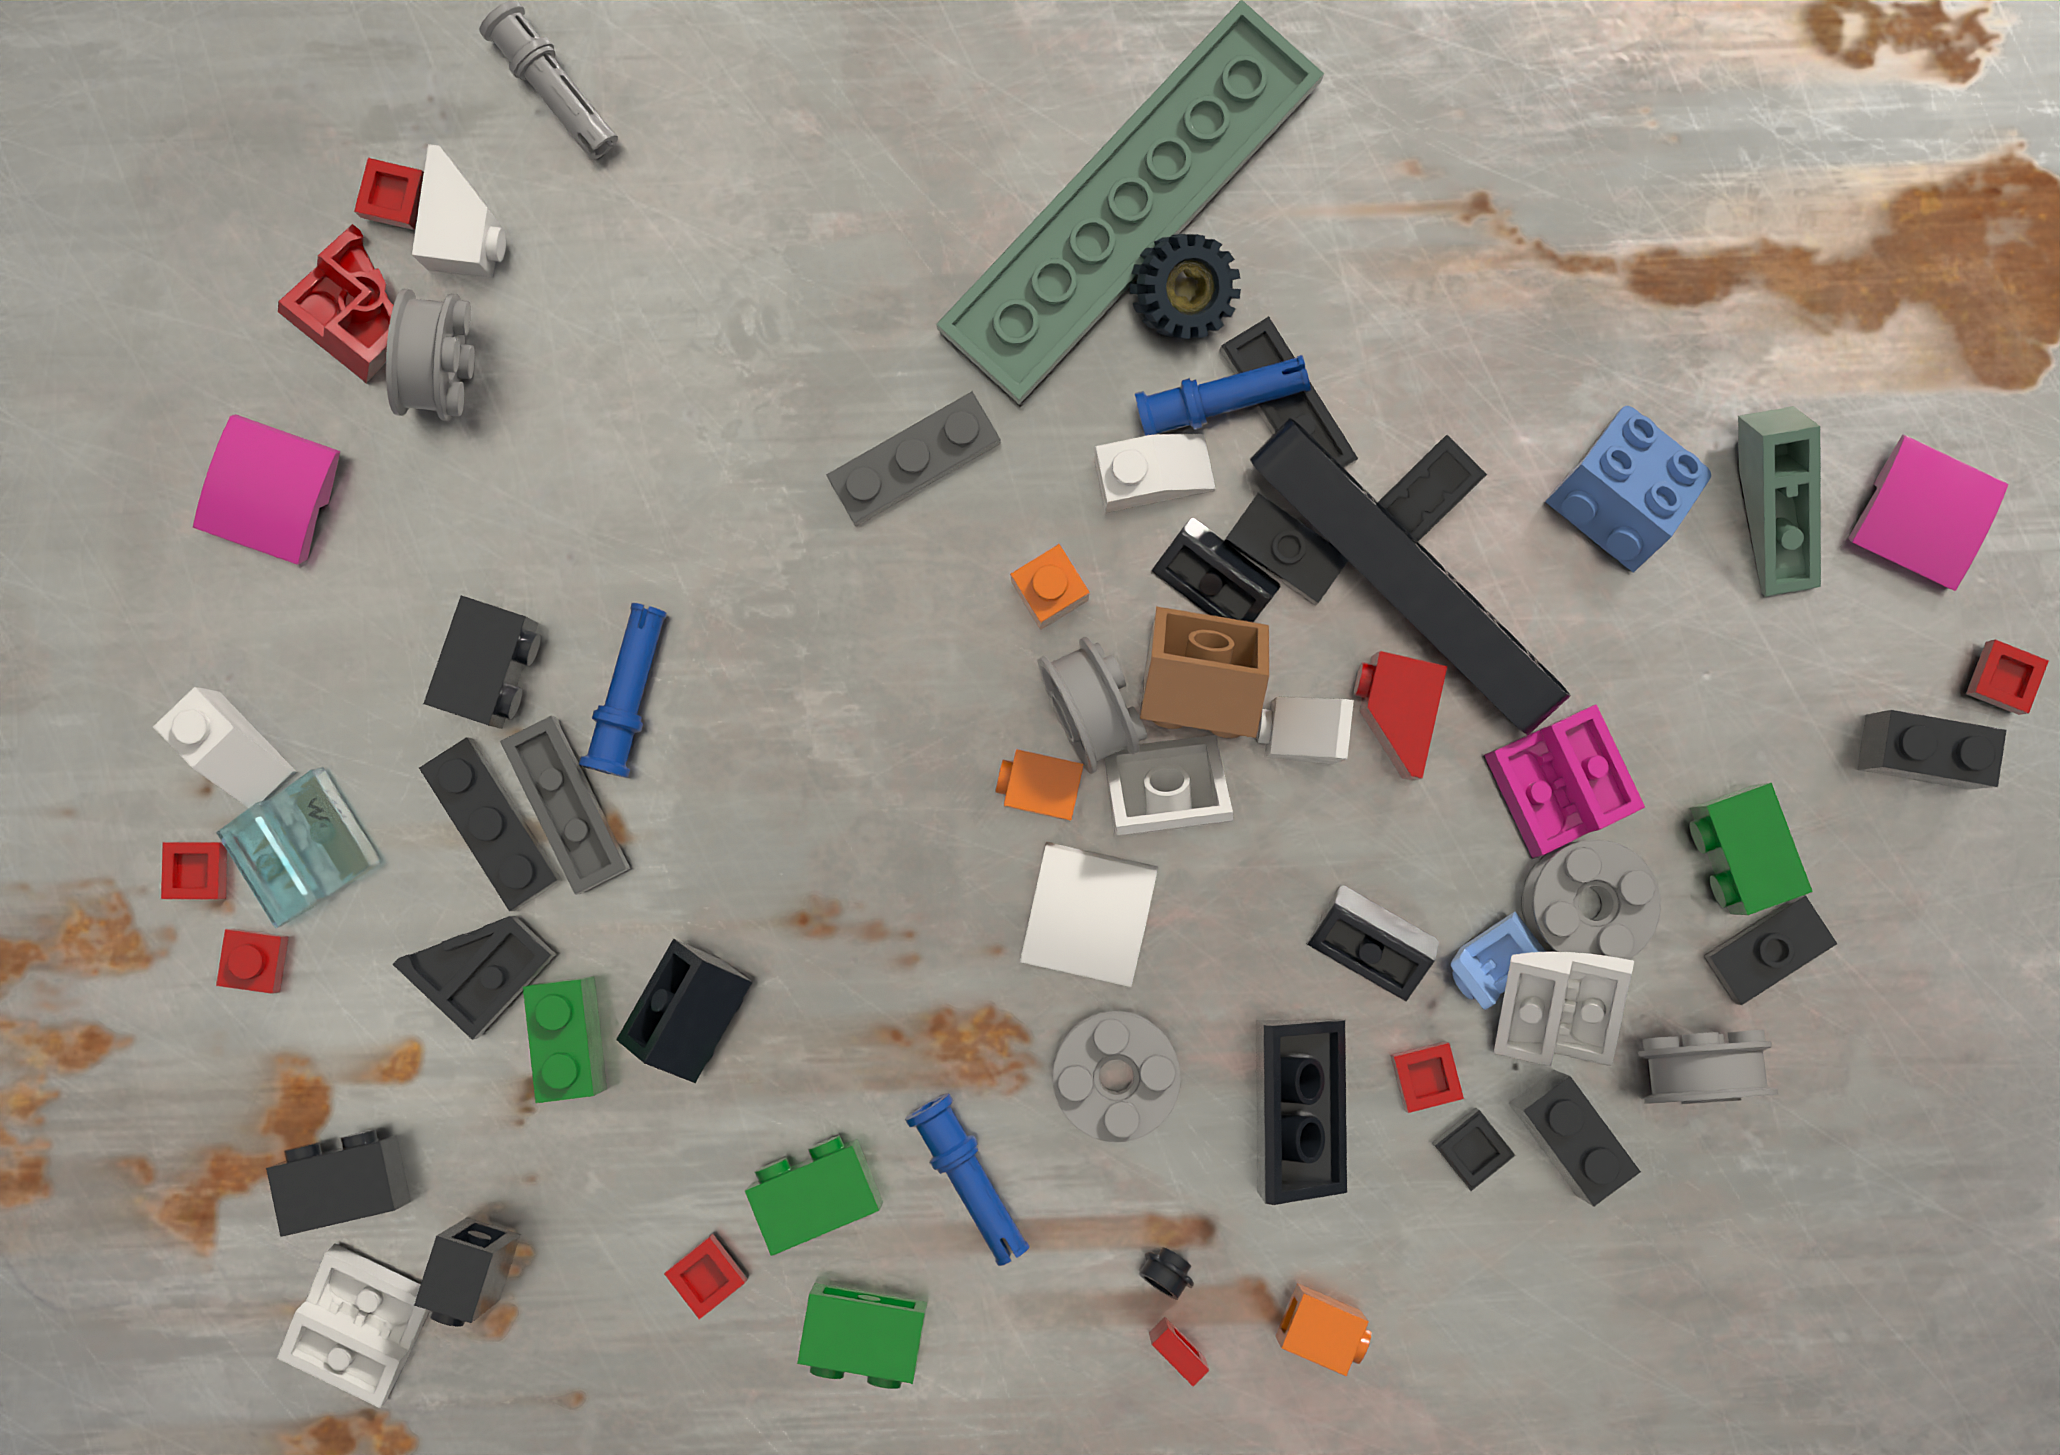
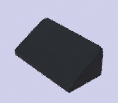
[1151,518,1281,622]
[1307,885,1439,1002]

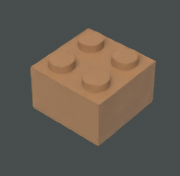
[1140,606,1269,738]

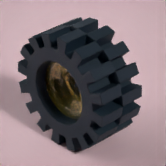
[1130,234,1241,339]

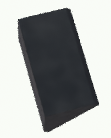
[1256,1020,1347,1205]

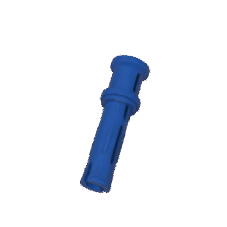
[1135,355,1311,436]
[579,603,667,778]
[905,1093,1030,1266]

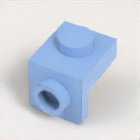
[1451,912,1546,1010]

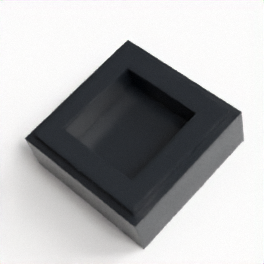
[1431,1108,1516,1191]

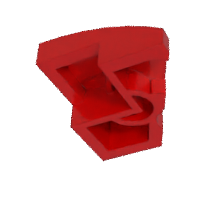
[278,224,394,384]

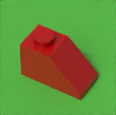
[1354,651,1447,781]

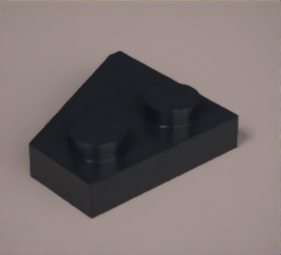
[392,916,556,1040]

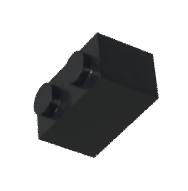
[423,595,541,729]
[1857,710,2007,790]
[616,938,752,1083]
[1509,1070,1641,1207]
[266,1129,411,1237]
[414,1217,521,1327]

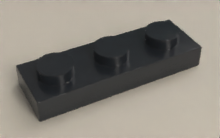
[419,737,562,911]

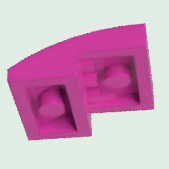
[192,414,340,565]
[1848,434,2009,591]
[1484,704,1645,858]

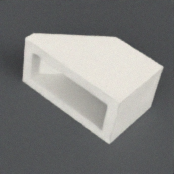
[412,144,506,278]
[1094,434,1216,513]
[153,687,297,811]
[1257,697,1354,765]

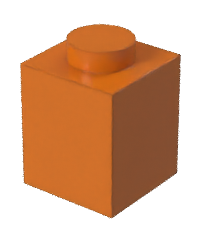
[1010,544,1090,630]
[995,749,1084,822]
[1275,1283,1371,1376]

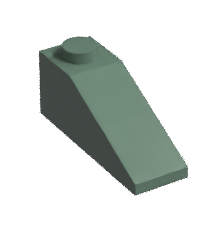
[1738,406,1821,597]

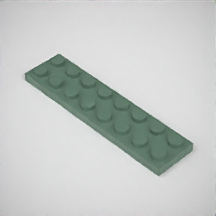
[936,0,1324,404]

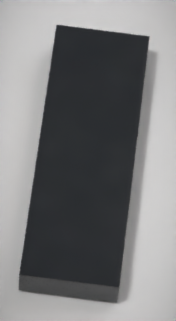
[1220,316,1358,468]

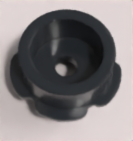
[1139,1247,1194,1300]

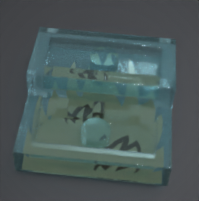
[216,767,382,928]

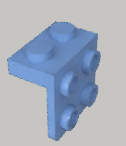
[1545,406,1711,573]

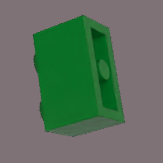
[1690,783,1813,915]
[523,976,607,1103]
[745,1135,883,1256]
[797,1283,928,1389]

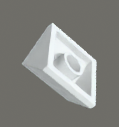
[1104,735,1233,837]

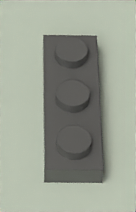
[826,391,1001,527]
[500,716,630,895]

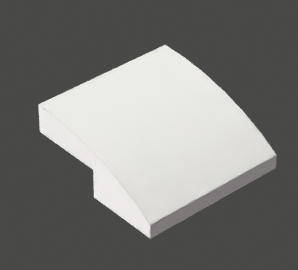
[1020,842,1158,987]
[1494,952,1634,1067]
[277,1244,430,1408]

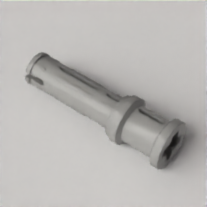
[479,0,618,160]

